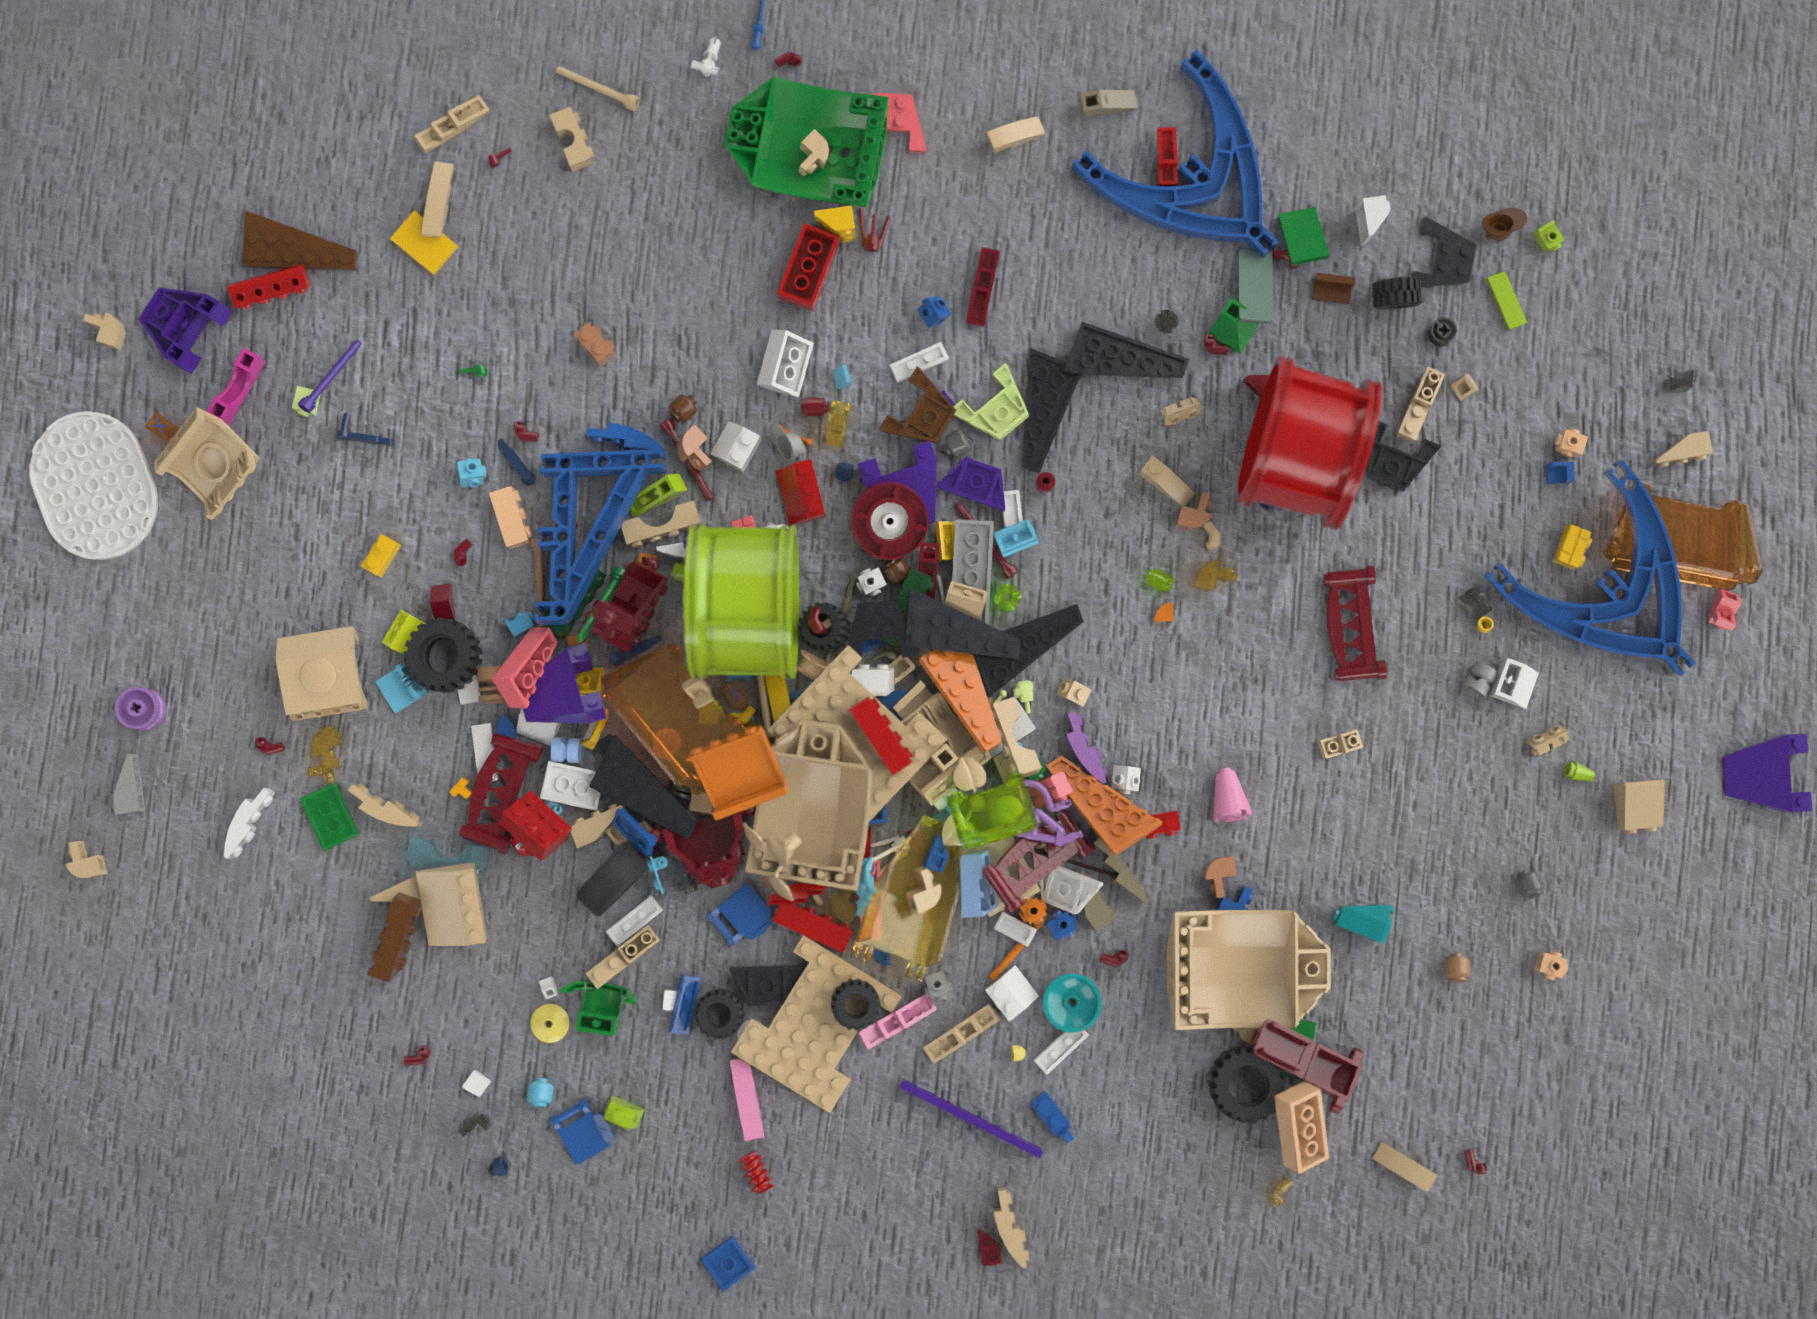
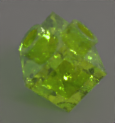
[993,583,1022,612]

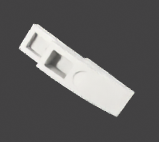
[224,788,275,859]

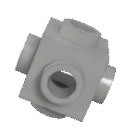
[924,971,953,1004]

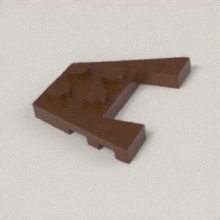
[879,366,957,444]

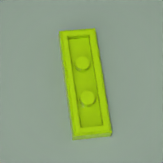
[1486,271,1527,331]

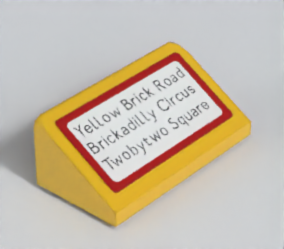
[580,709,609,750]

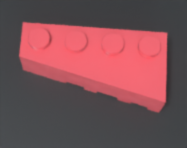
[492,627,558,708]

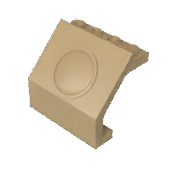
[154,407,260,520]
[276,626,368,721]
[901,692,991,806]

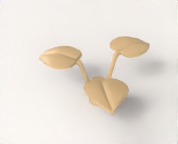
[942,756,1027,846]
[743,823,802,901]

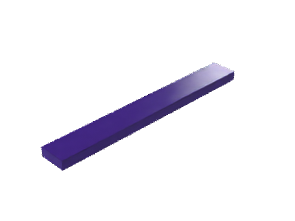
[899,1079,1043,1158]

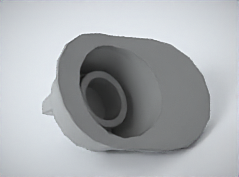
[770,424,806,465]

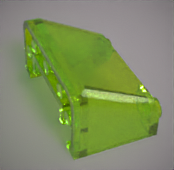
[947,773,1038,850]

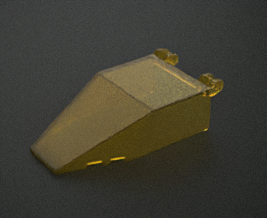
[853,815,961,982]

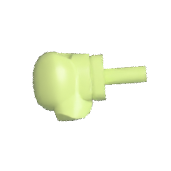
[1013,680,1033,714]

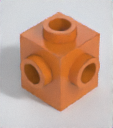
[1018,896,1048,925]

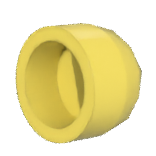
[1011,1045,1026,1061]

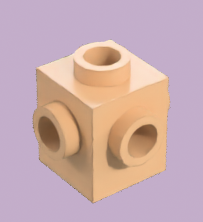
[1555,429,1588,458]
[1534,951,1568,981]

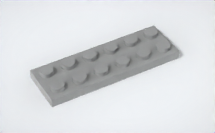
[952,519,994,624]

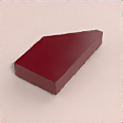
[977,1229,1002,1267]

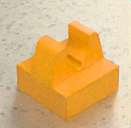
[449,777,472,799]

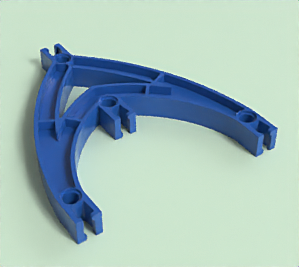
[1072,49,1279,258]
[1483,460,1695,676]

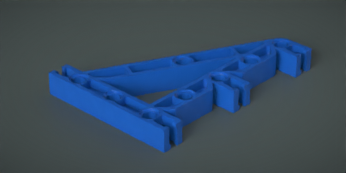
[535,449,667,625]

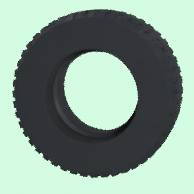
[576,844,648,917]

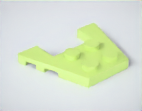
[954,363,1029,440]

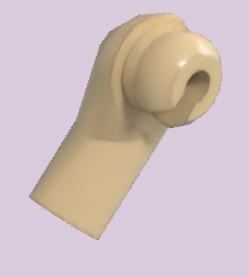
[1203,521,1220,550]

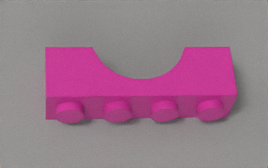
[206,348,266,426]

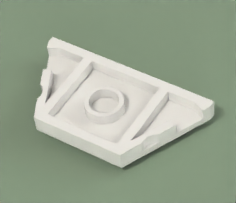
[1039,866,1103,914]

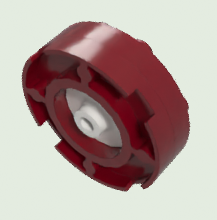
[850,480,928,560]

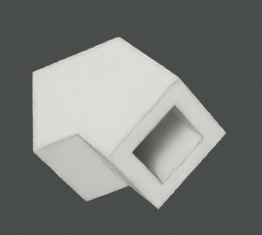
[539,976,558,1000]

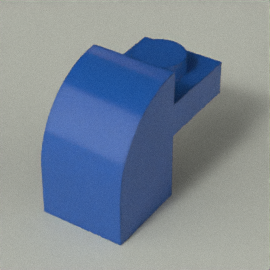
[1215,886,1253,910]

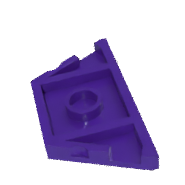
[936,457,1006,512]

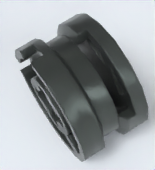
[1428,317,1457,347]
[667,777,696,799]

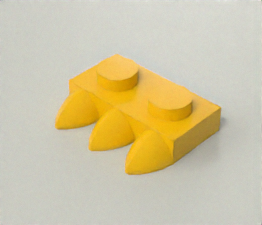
[935,521,955,561]

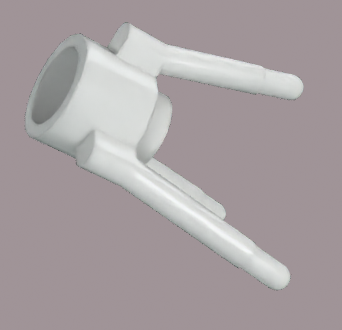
[871,835,910,874]

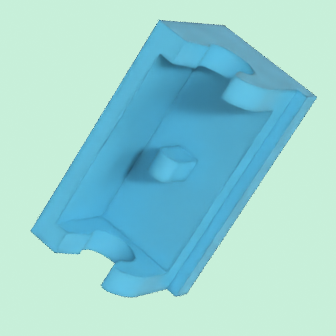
[993,519,1039,557]

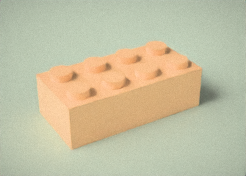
[1275,1081,1329,1174]

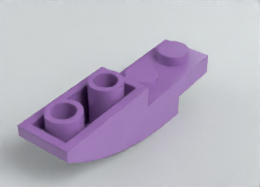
[1065,711,1108,784]

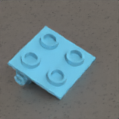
[375,663,428,714]
[647,856,668,894]

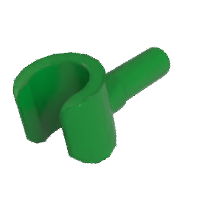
[460,364,488,377]

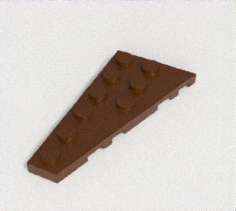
[242,210,358,271]

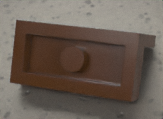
[1312,273,1356,304]

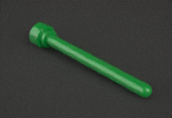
[576,567,625,642]

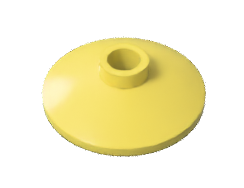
[531,1004,570,1043]

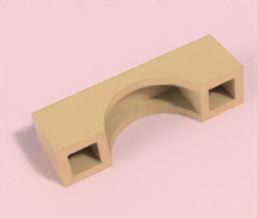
[621,500,702,548]
[990,697,1042,780]

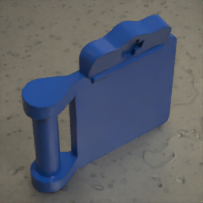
[706,884,773,947]
[550,1098,615,1164]

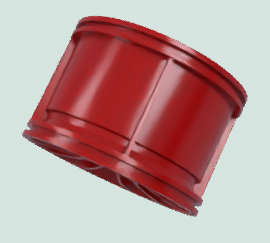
[1235,355,1382,530]

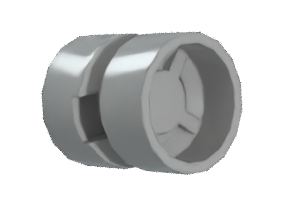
[1463,662,1498,697]

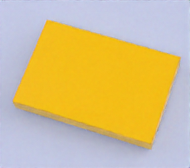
[390,210,458,275]

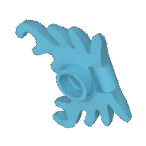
[854,857,876,916]

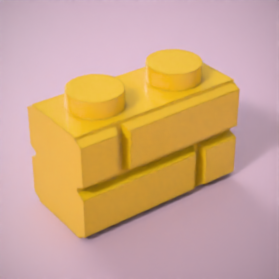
[1552,524,1592,570]
[361,533,402,578]

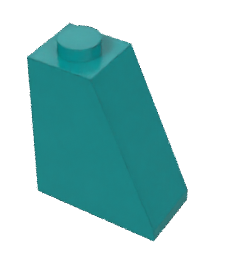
[1332,905,1394,944]

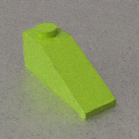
[630,473,687,518]

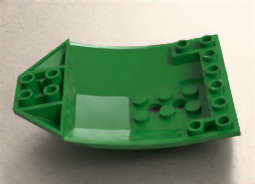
[724,76,889,208]

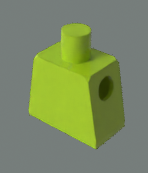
[603,1095,645,1130]

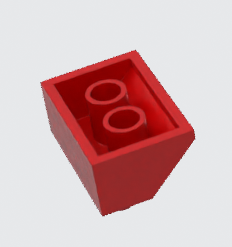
[775,459,826,527]

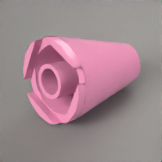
[1213,768,1252,823]

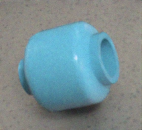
[527,1078,553,1108]

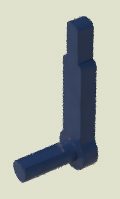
[336,413,393,446]
[498,439,536,486]
[610,635,663,666]

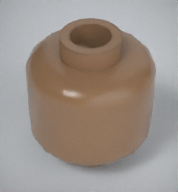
[1444,953,1471,983]

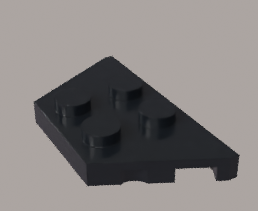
[729,965,805,1006]

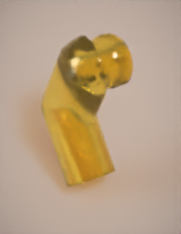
[308,765,336,783]
[1271,1178,1293,1207]

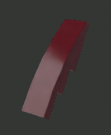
[966,247,1000,327]

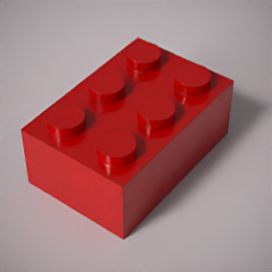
[500,790,572,862]

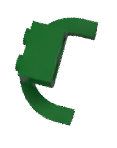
[558,981,639,1037]

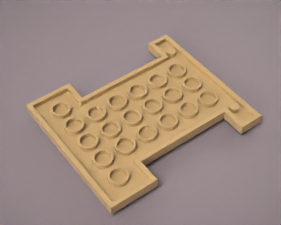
[768,645,947,821]
[731,935,902,1113]

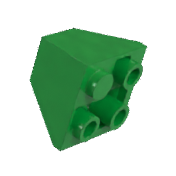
[1208,298,1260,354]

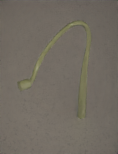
[826,576,897,674]

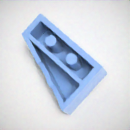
[960,850,998,917]

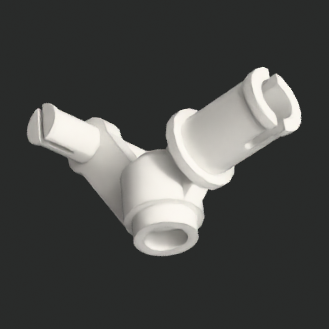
[691,38,721,77]

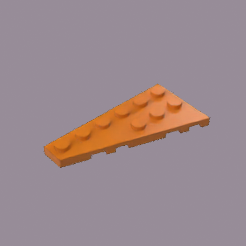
[919,650,1002,754]
[1046,756,1162,856]

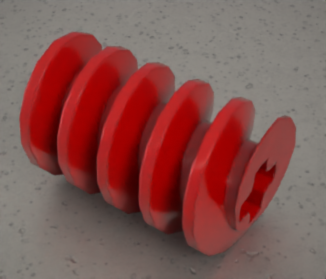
[737,1149,775,1195]

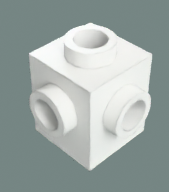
[856,567,887,597]
[1111,765,1141,794]

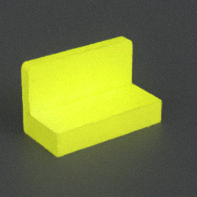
[382,609,426,655]

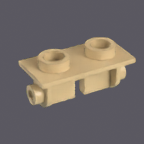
[1160,397,1201,426]
[1526,725,1569,756]

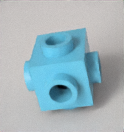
[457,458,486,488]

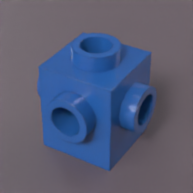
[917,295,951,328]
[1046,910,1077,940]

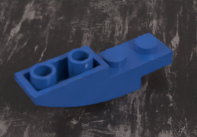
[587,422,665,452]

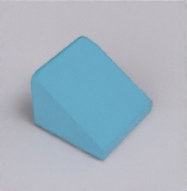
[833,364,851,390]

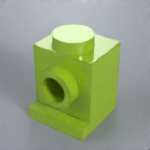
[1532,220,1565,253]

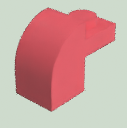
[1708,589,1741,631]

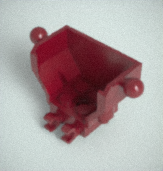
[582,557,668,652]
[649,806,756,889]

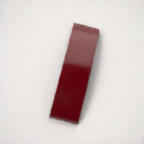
[918,542,940,599]

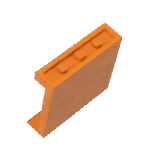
[687,725,789,820]

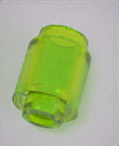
[1145,567,1175,593]

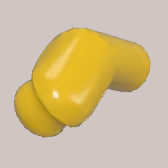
[728,705,756,725]

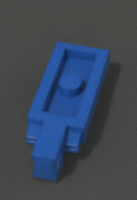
[1030,1091,1074,1143]

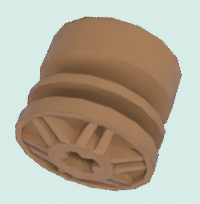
[477,666,506,704]

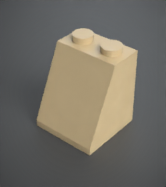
[1613,780,1665,834]

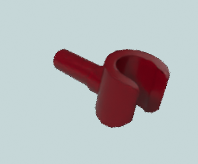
[488,147,512,168]

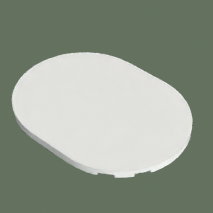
[29,411,158,560]

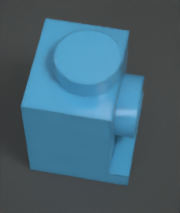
[504,611,537,639]

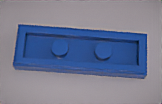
[668,974,701,1035]

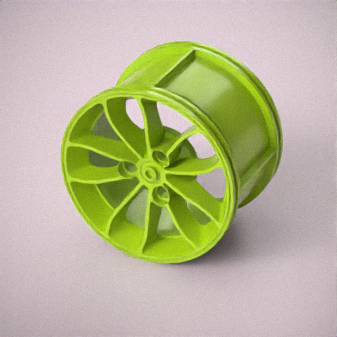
[684,525,799,679]

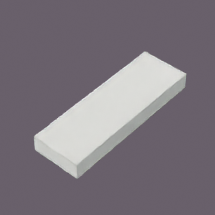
[889,342,949,383]
[471,723,499,781]
[606,895,663,947]
[1033,1030,1089,1075]

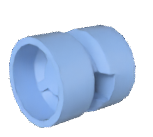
[551,737,582,763]

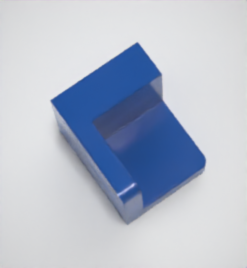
[1546,462,1575,484]

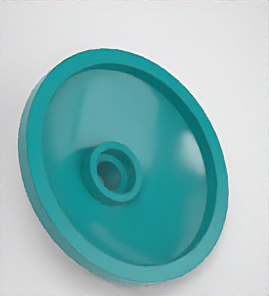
[1043,973,1102,1033]

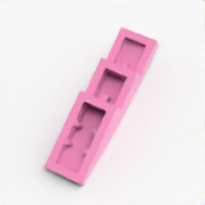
[857,993,937,1050]
[730,1058,765,1142]

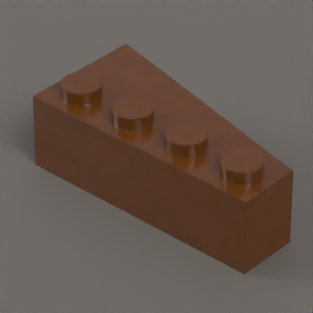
[367,892,421,983]

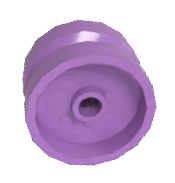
[115,687,167,730]

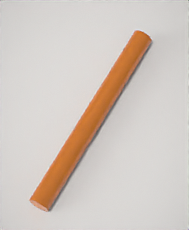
[989,921,1045,981]

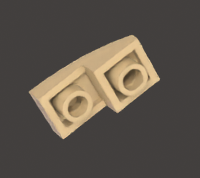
[1317,729,1363,759]

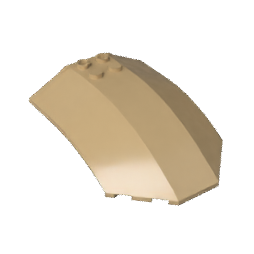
[745,720,872,891]
[1167,910,1331,1030]

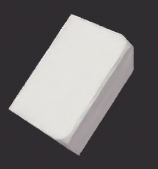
[663,989,678,1010]
[462,1070,491,1097]

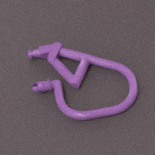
[987,780,1083,846]

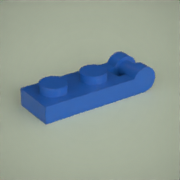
[612,808,657,856]

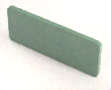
[1238,249,1274,323]

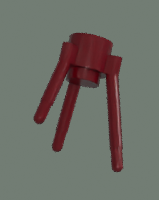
[859,208,891,252]

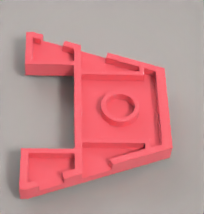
[874,92,926,153]

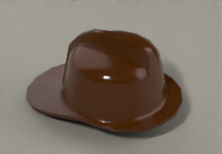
[1482,208,1527,241]

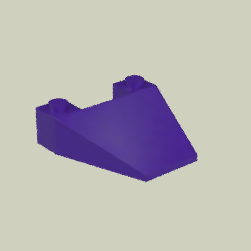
[138,287,233,374]
[857,441,936,524]
[523,643,607,724]
[1722,734,1813,812]

